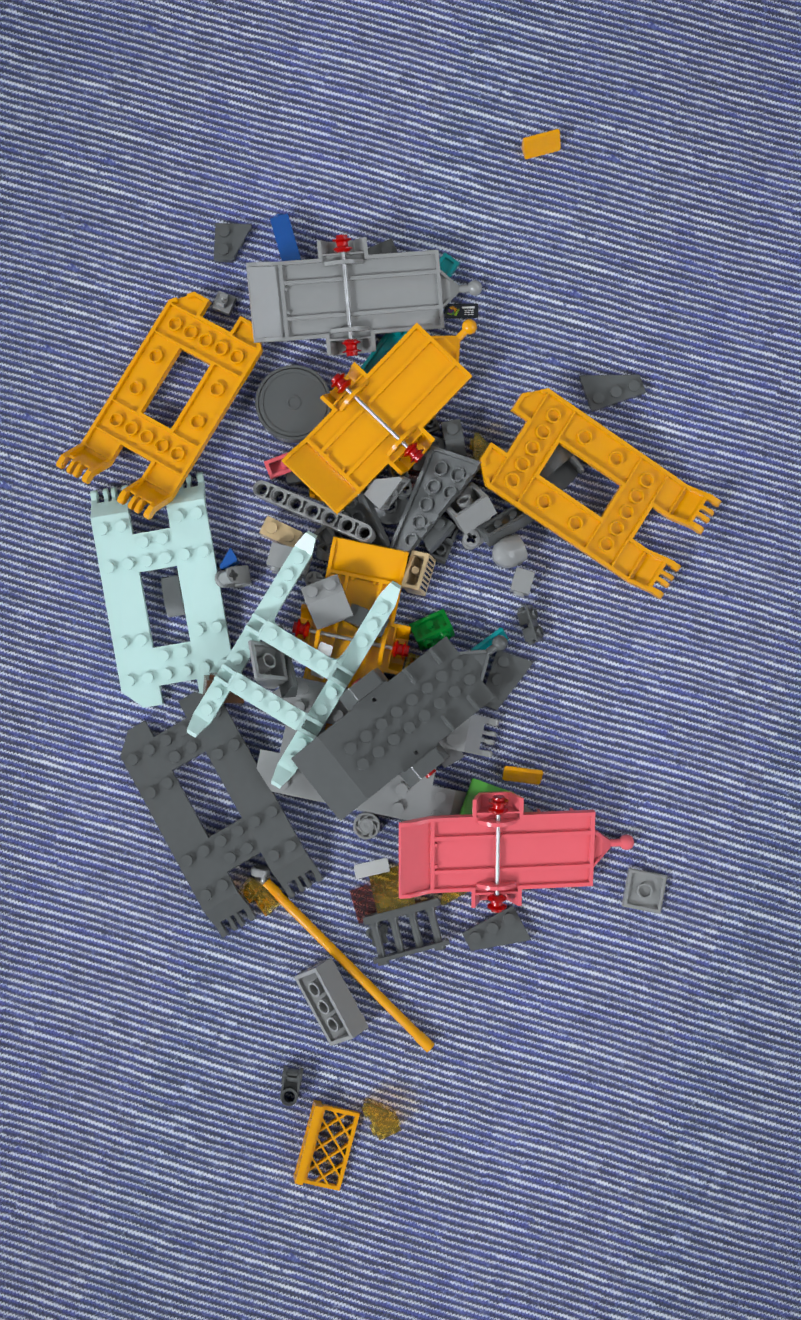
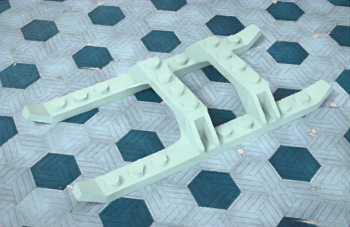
[187,531,401,789]

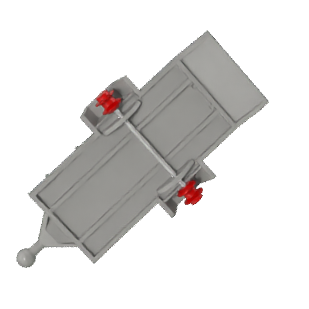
[246,234,482,357]

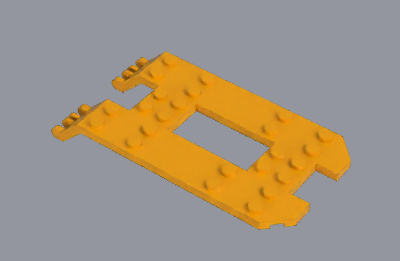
[56,292,263,520]
[479,388,721,599]

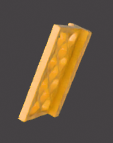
[293,1100,360,1191]

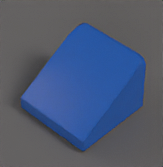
[219,548,240,570]

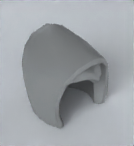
[492,534,528,568]

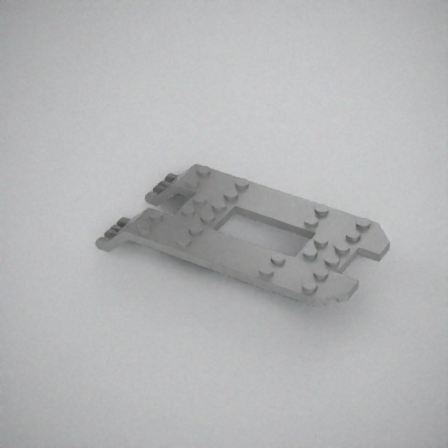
[256,677,500,820]

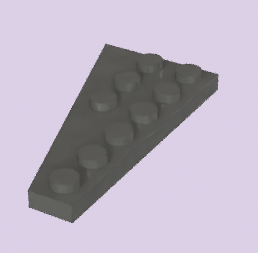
[389,445,481,556]

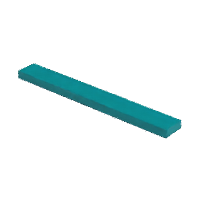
[361,252,460,373]

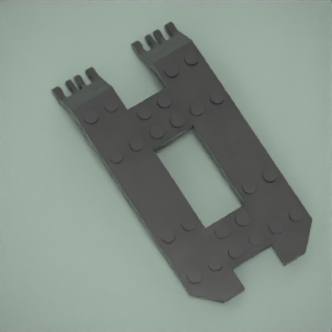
[120,692,324,938]

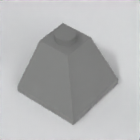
[248,640,288,689]

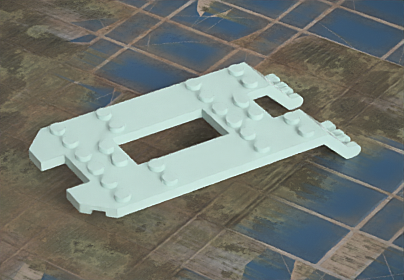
[90,472,232,708]

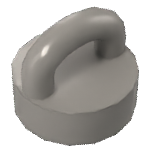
[251,865,270,885]

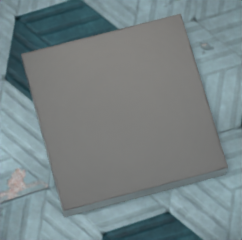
[621,868,667,914]

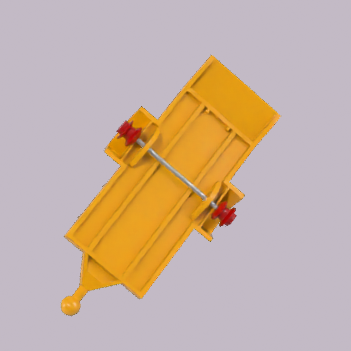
[281,319,477,515]
[292,536,411,730]

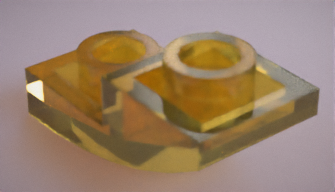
[239,877,280,917]

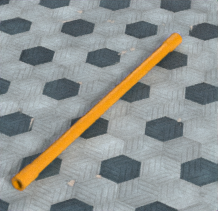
[261,878,435,1052]

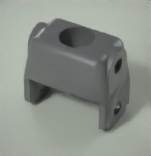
[539,444,584,490]

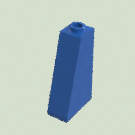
[270,213,301,261]

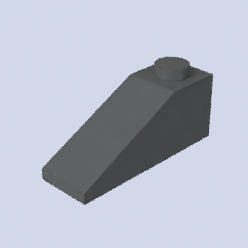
[441,419,467,457]

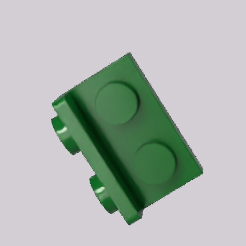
[409,609,455,651]

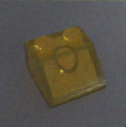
[369,866,416,914]

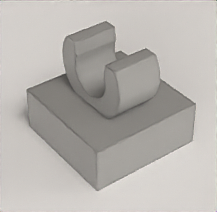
[212,291,237,316]

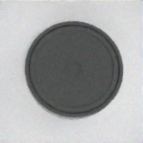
[255,365,332,443]

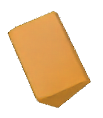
[521,129,561,159]
[502,766,543,785]

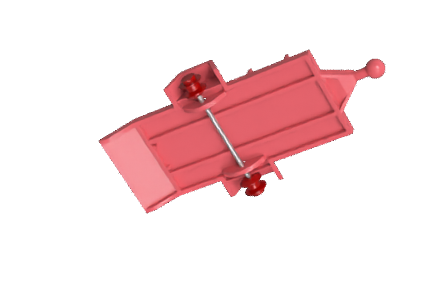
[399,791,634,913]

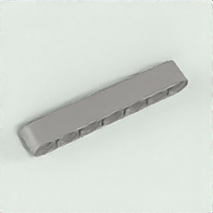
[253,480,376,544]

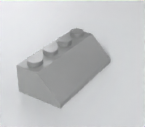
[294,958,369,1046]

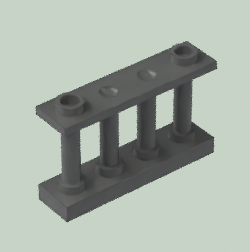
[362,896,450,966]

